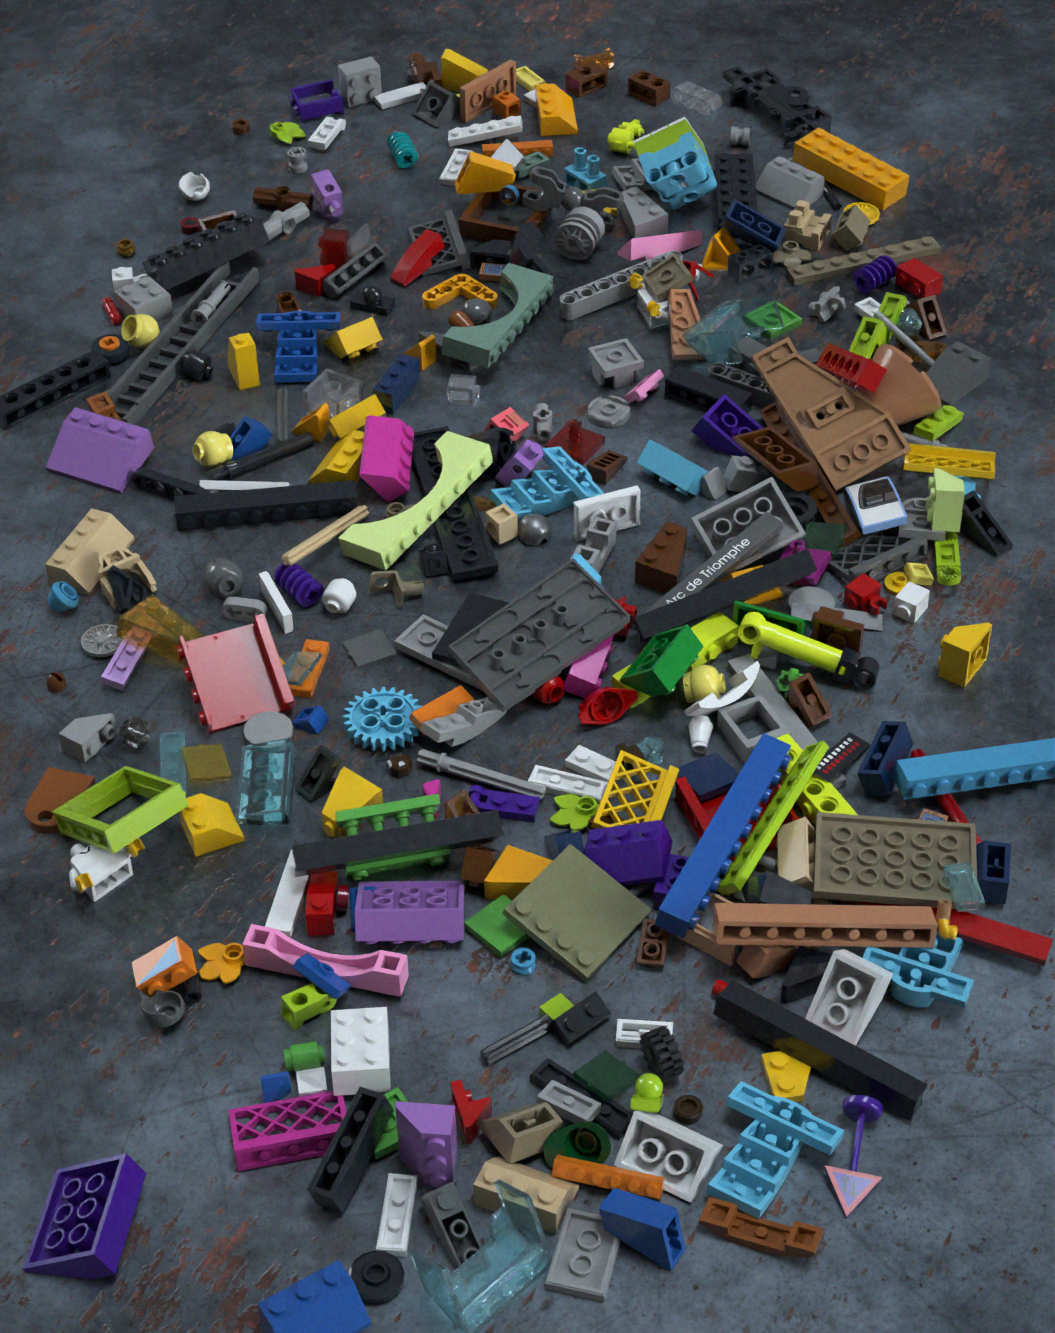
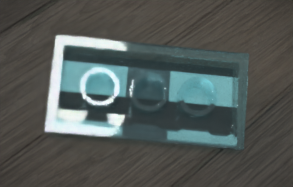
[235,737,297,826]

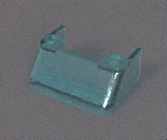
[684,296,784,365]
[410,1179,552,1333]

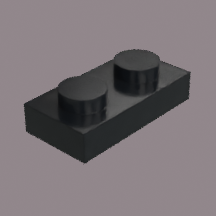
[551,991,612,1045]

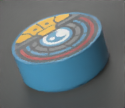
[499,185,520,206]

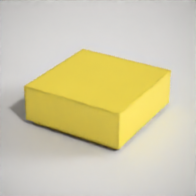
[903,562,934,586]

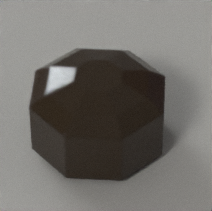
[387,752,412,777]

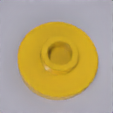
[884,572,909,596]

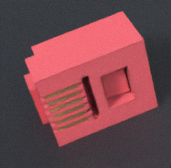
[484,407,530,441]

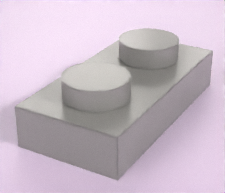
[537,1080,601,1123]

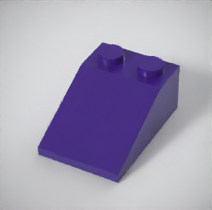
[691,394,763,459]

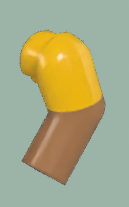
[936,899,958,940]

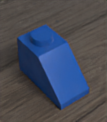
[230,415,273,461]

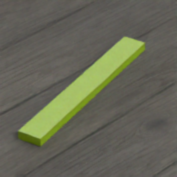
[718,741,829,896]

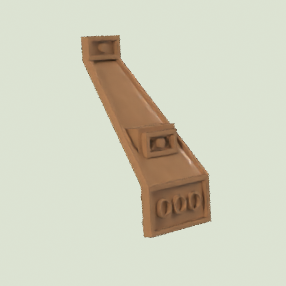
[750,337,911,492]

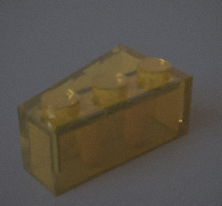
[116,594,205,665]

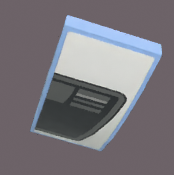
[845,476,908,535]

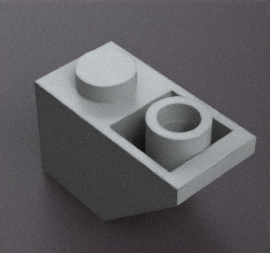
[59,713,117,762]

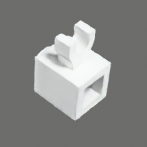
[112,267,148,291]

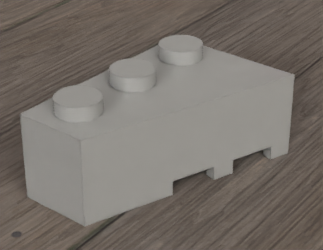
[620,187,668,238]

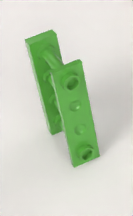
[335,794,451,880]

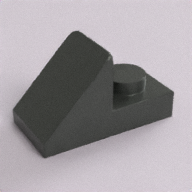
[295,745,342,802]

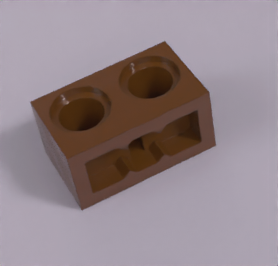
[628,70,670,107]

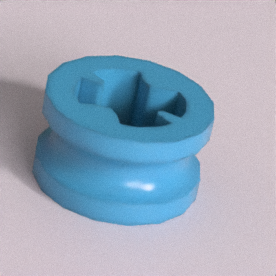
[511,948,535,975]

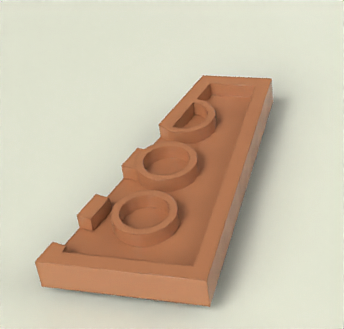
[668,289,713,360]

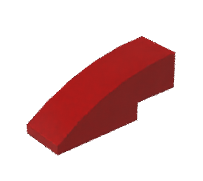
[390,229,445,287]

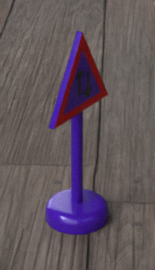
[824,1095,883,1218]

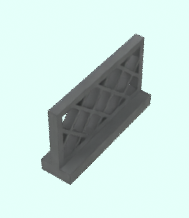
[408,209,471,276]
[827,526,928,583]

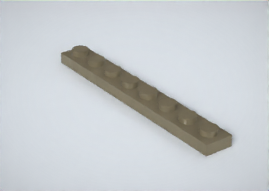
[786,236,941,286]

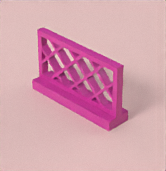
[228,1091,346,1171]

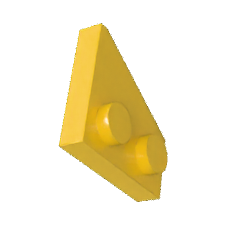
[761,1051,811,1102]

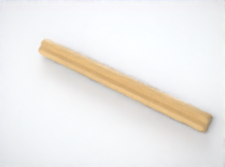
[281,505,369,566]

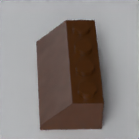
[733,426,817,492]

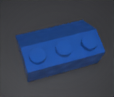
[257,1260,371,1333]

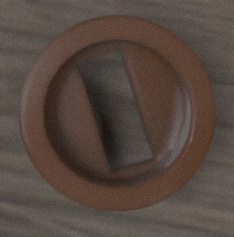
[46,671,67,693]

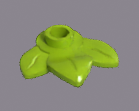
[269,122,306,144]
[550,794,599,831]

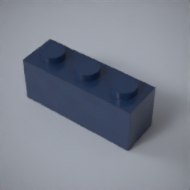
[372,354,420,415]
[857,721,913,796]

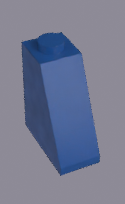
[599,1188,686,1271]

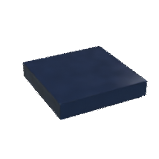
[676,752,739,802]

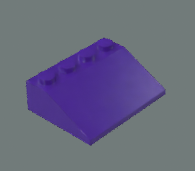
[23,1153,146,1279]

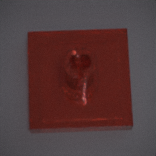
[545,419,605,466]

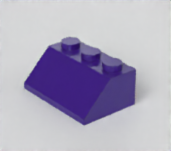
[585,820,673,886]

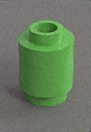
[283,1041,326,1073]

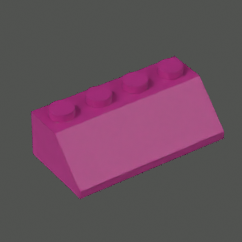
[359,415,414,503]

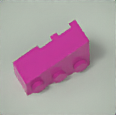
[564,635,614,698]

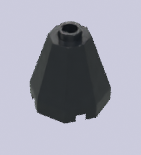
[467,427,517,473]

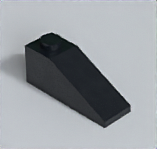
[960,490,1014,557]

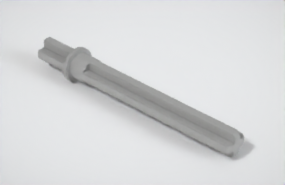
[416,749,546,801]

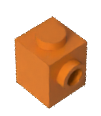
[493,90,521,119]

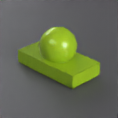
[630,1073,664,1113]

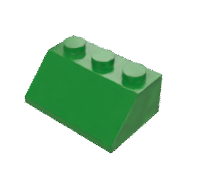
[733,600,810,645]
[620,624,704,697]

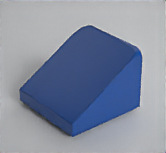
[292,705,329,734]

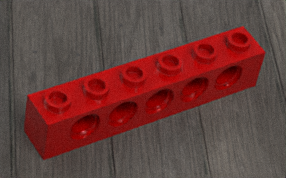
[815,343,887,393]

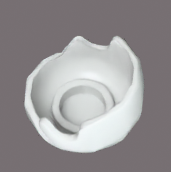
[179,172,210,201]

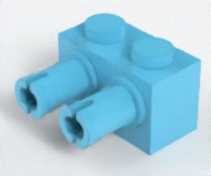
[564,147,607,191]

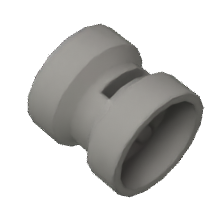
[730,126,751,147]
[287,147,308,173]

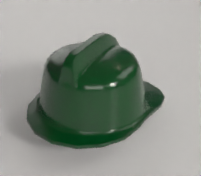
[543,1121,612,1169]

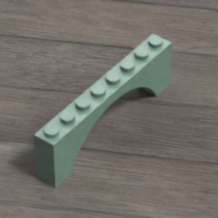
[441,263,555,369]

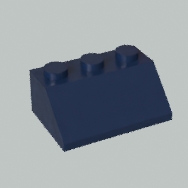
[719,199,786,253]

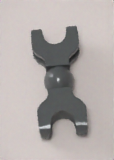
[522,166,624,232]

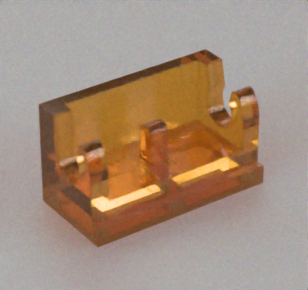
[573,47,614,70]

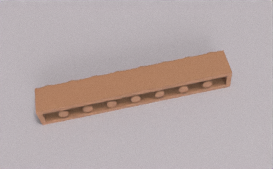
[712,903,938,948]

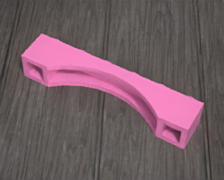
[242,924,409,997]

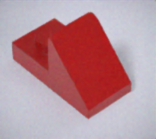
[450,1080,492,1144]

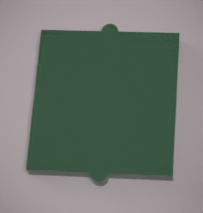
[802,522,847,557]
[573,1051,641,1101]

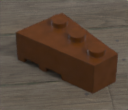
[635,522,687,593]

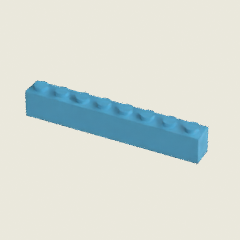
[893,738,1055,800]

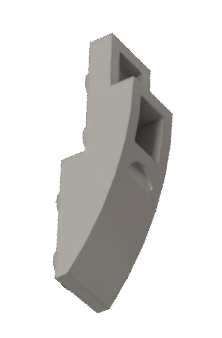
[420,697,507,747]

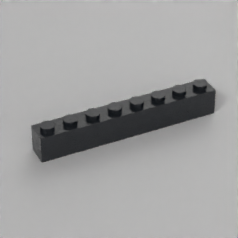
[175,480,357,531]

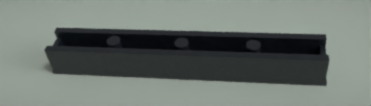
[632,549,817,643]
[292,810,504,877]
[713,980,928,1122]

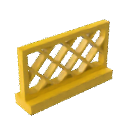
[903,443,996,479]
[591,750,679,829]

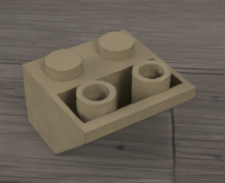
[478,1102,563,1164]

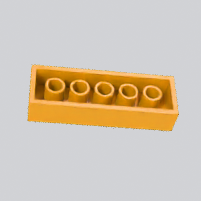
[792,127,910,211]

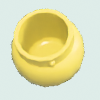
[121,314,160,349]
[193,431,233,468]
[683,665,726,704]

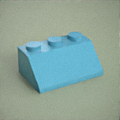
[637,439,709,496]

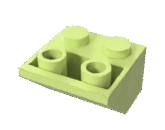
[926,468,965,532]

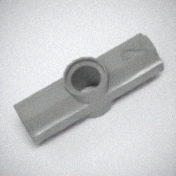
[263,202,310,240]

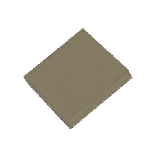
[642,253,694,302]

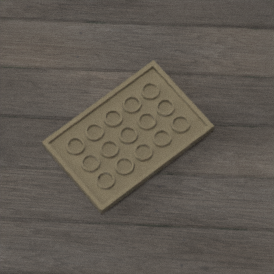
[813,812,978,911]

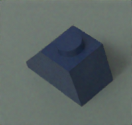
[545,830,585,860]

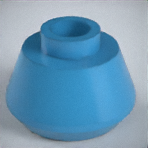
[48,582,79,612]

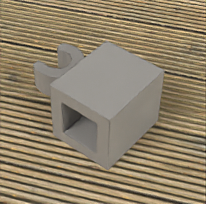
[723,455,769,492]

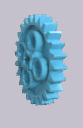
[343,687,422,752]

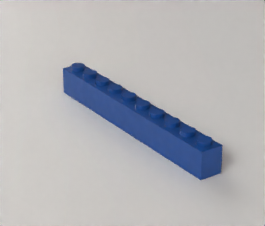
[655,733,792,939]

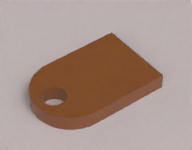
[25,767,96,833]

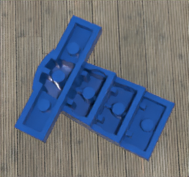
[256,311,341,382]

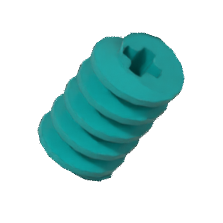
[387,132,419,169]

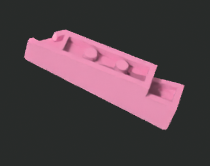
[617,230,702,262]

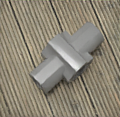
[533,403,552,441]

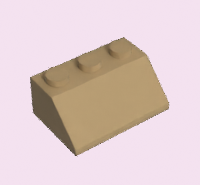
[776,817,832,905]
[473,1156,579,1234]

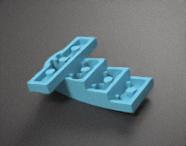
[489,447,605,521]
[863,931,974,1008]
[706,1081,844,1219]

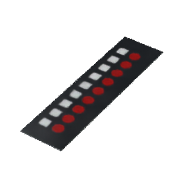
[814,732,871,782]

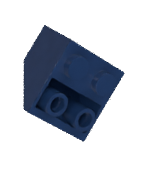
[976,840,1011,904]

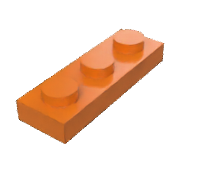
[289,639,330,698]

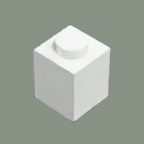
[893,582,930,623]

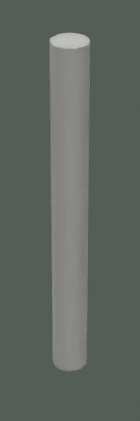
[873,310,935,368]

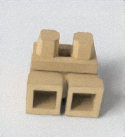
[784,200,832,251]

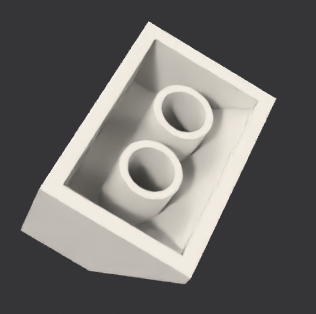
[614,1110,723,1203]

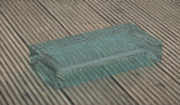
[943,862,985,912]

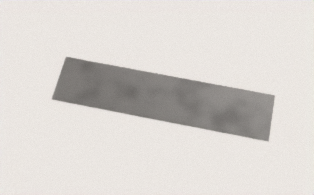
[791,601,883,631]

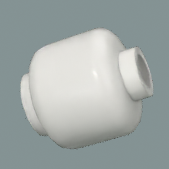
[322,578,356,613]

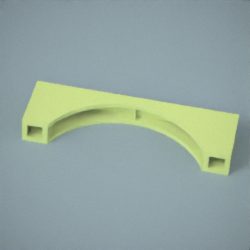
[339,431,493,571]

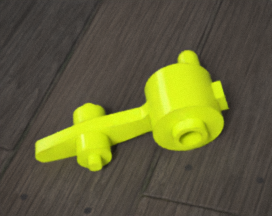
[607,119,644,154]

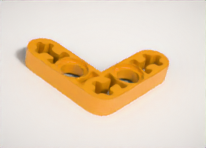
[422,274,498,309]

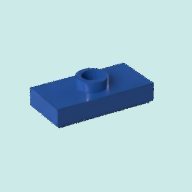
[292,953,351,999]

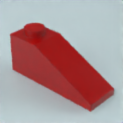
[305,871,338,935]

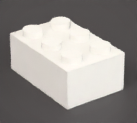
[331,1007,391,1096]

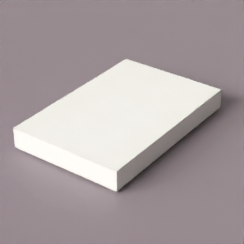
[574,485,640,542]

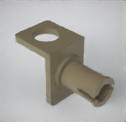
[369,570,424,608]

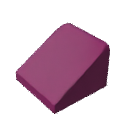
[422,779,441,818]

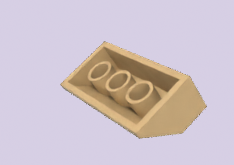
[45,508,135,596]

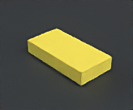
[516,66,546,91]

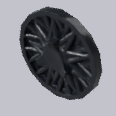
[348,1251,405,1303]

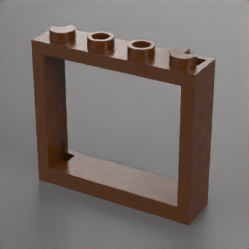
[459,184,553,242]

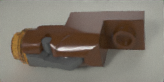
[407,52,442,87]

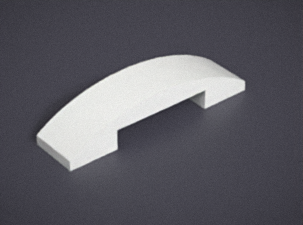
[684,661,760,716]

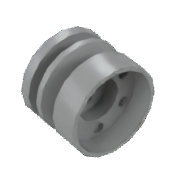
[555,207,605,260]

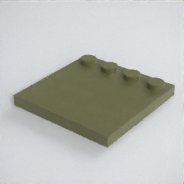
[502,844,652,982]

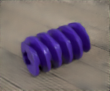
[853,255,897,294]
[274,562,324,607]

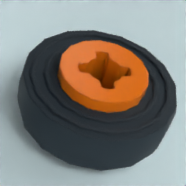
[91,334,129,364]

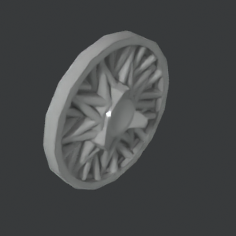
[81,624,125,657]

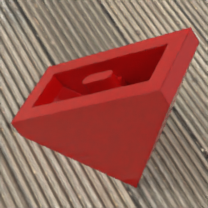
[294,264,335,297]

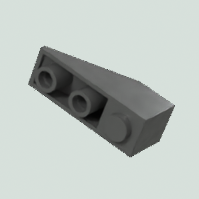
[420,1182,491,1278]

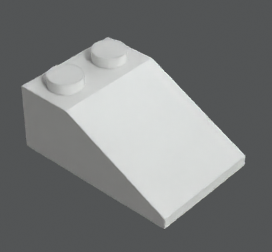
[805,949,893,1046]

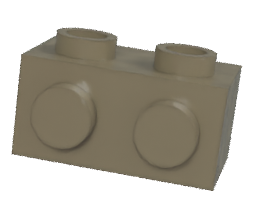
[832,204,870,251]

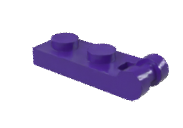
[464,785,540,822]

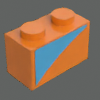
[132,936,197,998]

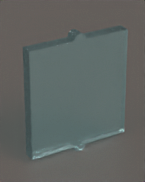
[282,651,323,685]

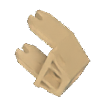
[99,545,157,609]

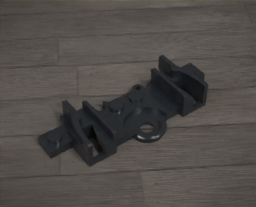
[722,66,832,148]

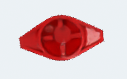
[578,687,638,724]

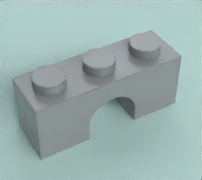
[570,517,616,574]

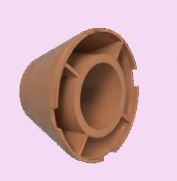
[858,344,941,426]

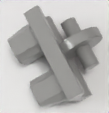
[809,286,846,322]

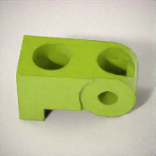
[281,983,337,1031]

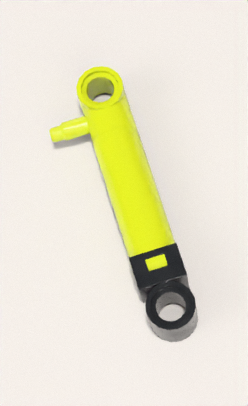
[738,612,880,690]

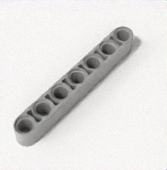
[560,251,683,320]

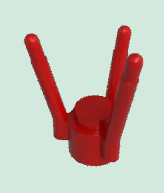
[682,260,714,300]

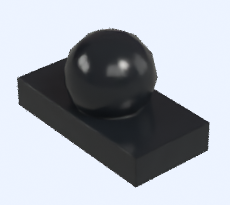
[350,285,396,315]

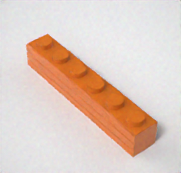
[482,140,553,157]
[552,1154,665,1200]

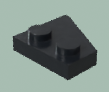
[107,565,148,622]

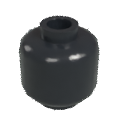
[180,350,213,381]

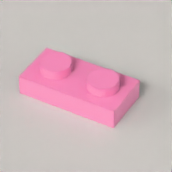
[623,369,664,404]

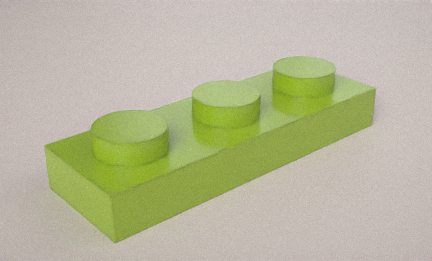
[913,405,964,441]

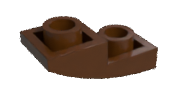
[637,918,669,967]

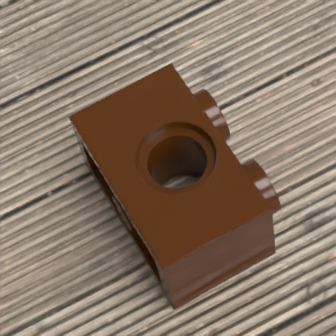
[565,62,607,98]

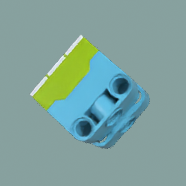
[633,117,717,210]

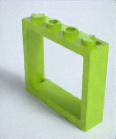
[52,766,189,854]

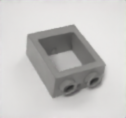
[717,695,791,764]

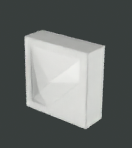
[296,1067,327,1097]

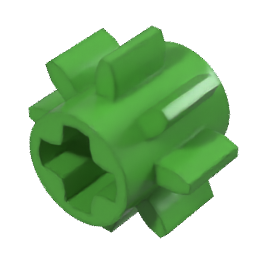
[776,668,804,698]

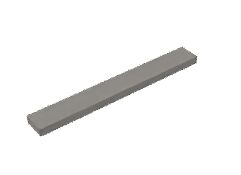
[727,654,846,789]

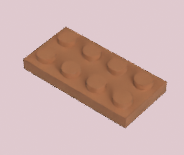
[459,59,517,123]

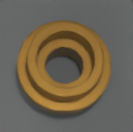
[116,239,136,257]

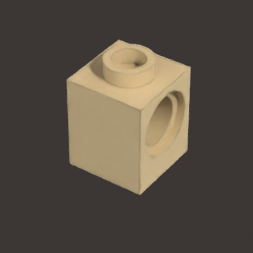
[486,503,518,545]

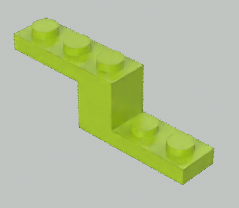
[849,292,907,359]

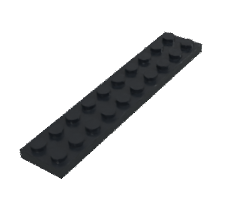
[412,426,499,581]

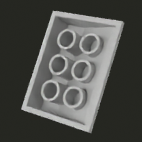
[691,477,806,574]

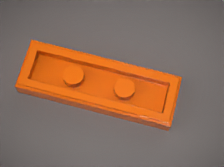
[409,685,475,736]

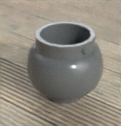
[204,558,244,599]

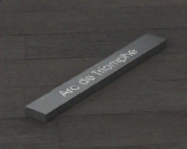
[634,512,784,626]

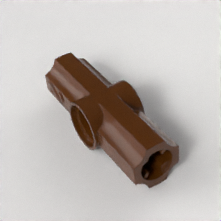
[253,186,314,212]

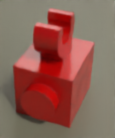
[843,573,888,616]

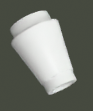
[688,715,713,754]

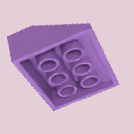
[46,407,155,493]
[355,881,464,944]

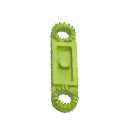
[934,531,961,586]

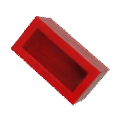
[895,258,943,299]

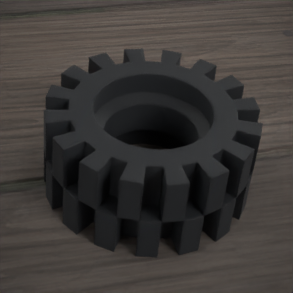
[640,1026,684,1082]

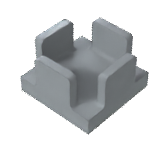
[588,338,644,389]

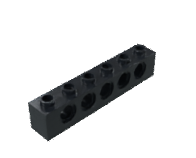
[0,350,111,431]

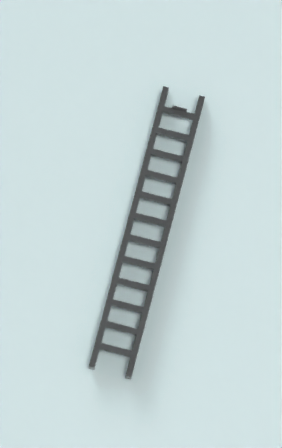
[106,261,260,425]

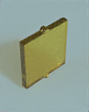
[181,744,232,782]

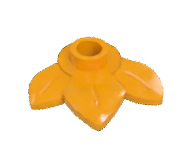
[198,943,245,984]

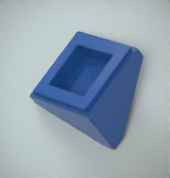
[260,1071,291,1103]

